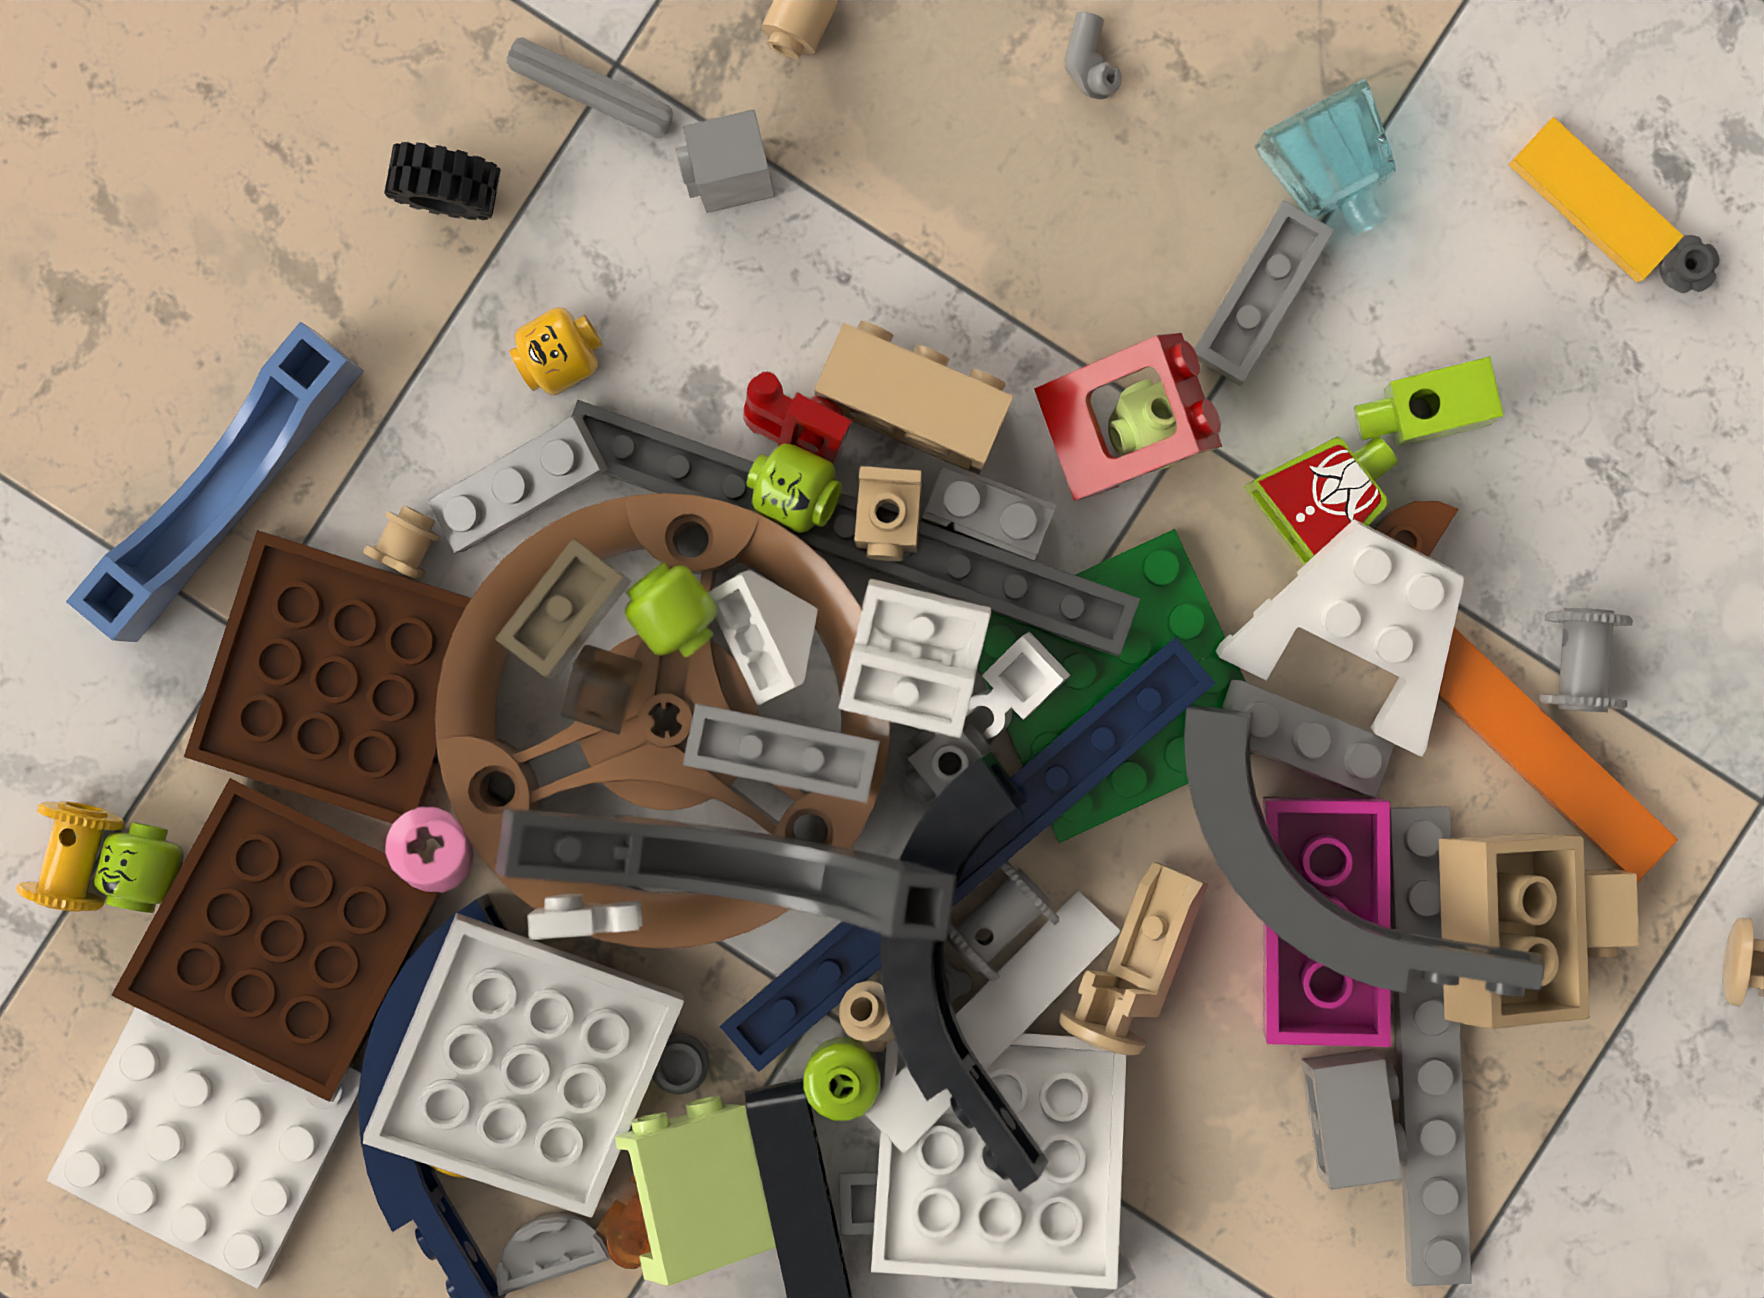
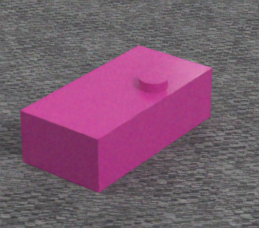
[1263,797,1391,1047]

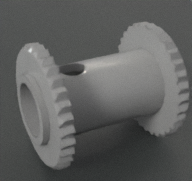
[1539,608,1633,713]
[946,861,1059,981]

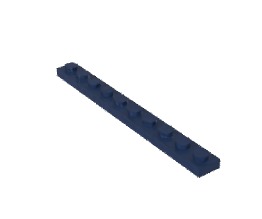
[720,637,1216,1072]

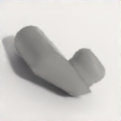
[1065,12,1122,100]

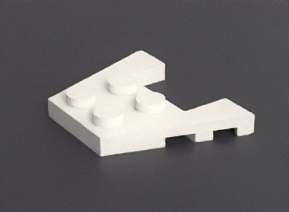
[1216,519,1465,757]

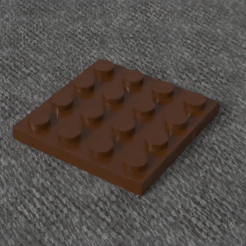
[184,530,472,824]
[111,778,442,1102]

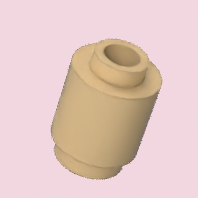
[761,0,838,60]

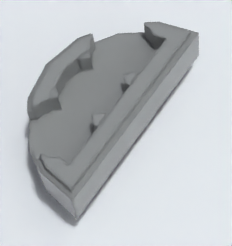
[496,1213,615,1296]

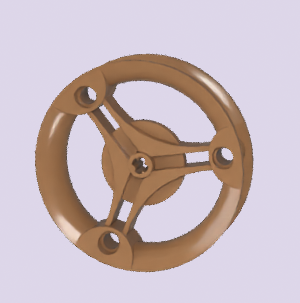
[435,493,891,949]

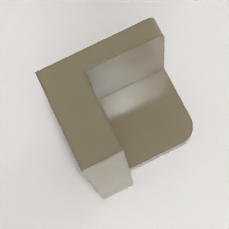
[495,539,631,678]

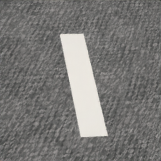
[865,890,1121,1154]

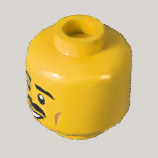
[509,307,603,395]

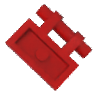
[743,371,852,467]

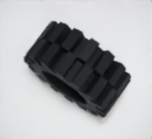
[384,142,501,220]

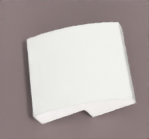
[838,579,991,738]

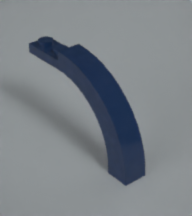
[358,894,510,1298]

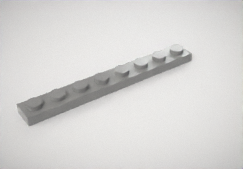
[1390,806,1472,1286]

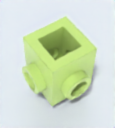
[1108,380,1180,470]

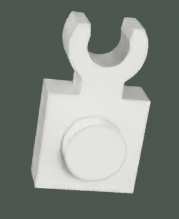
[966,632,1071,739]
[528,894,643,940]

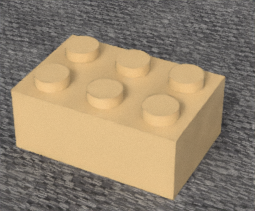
[814,321,1013,475]
[1439,833,1590,1029]

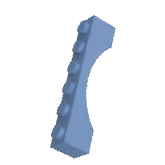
[66,321,364,642]

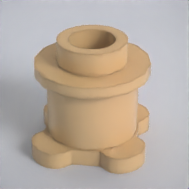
[363,505,441,579]
[839,981,895,1053]

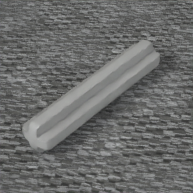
[506,37,673,138]

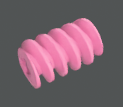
[386,807,473,893]

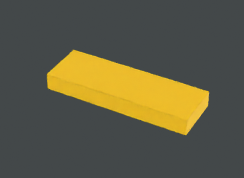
[1508,117,1684,283]

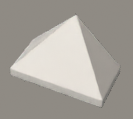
[708,570,818,705]

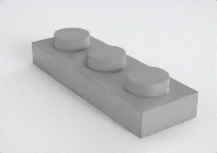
[1194,200,1335,386]
[428,416,608,553]
[1222,680,1394,798]
[683,703,879,803]

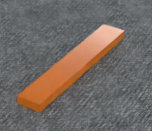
[1438,627,1678,883]

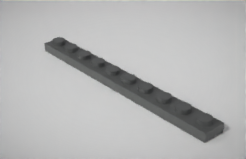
[571,400,1140,658]

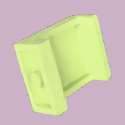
[615,1096,776,1286]

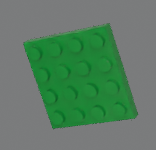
[977,529,1254,843]

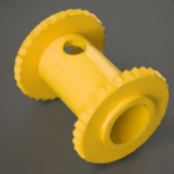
[16,801,125,912]

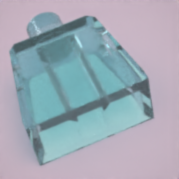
[1254,79,1396,236]

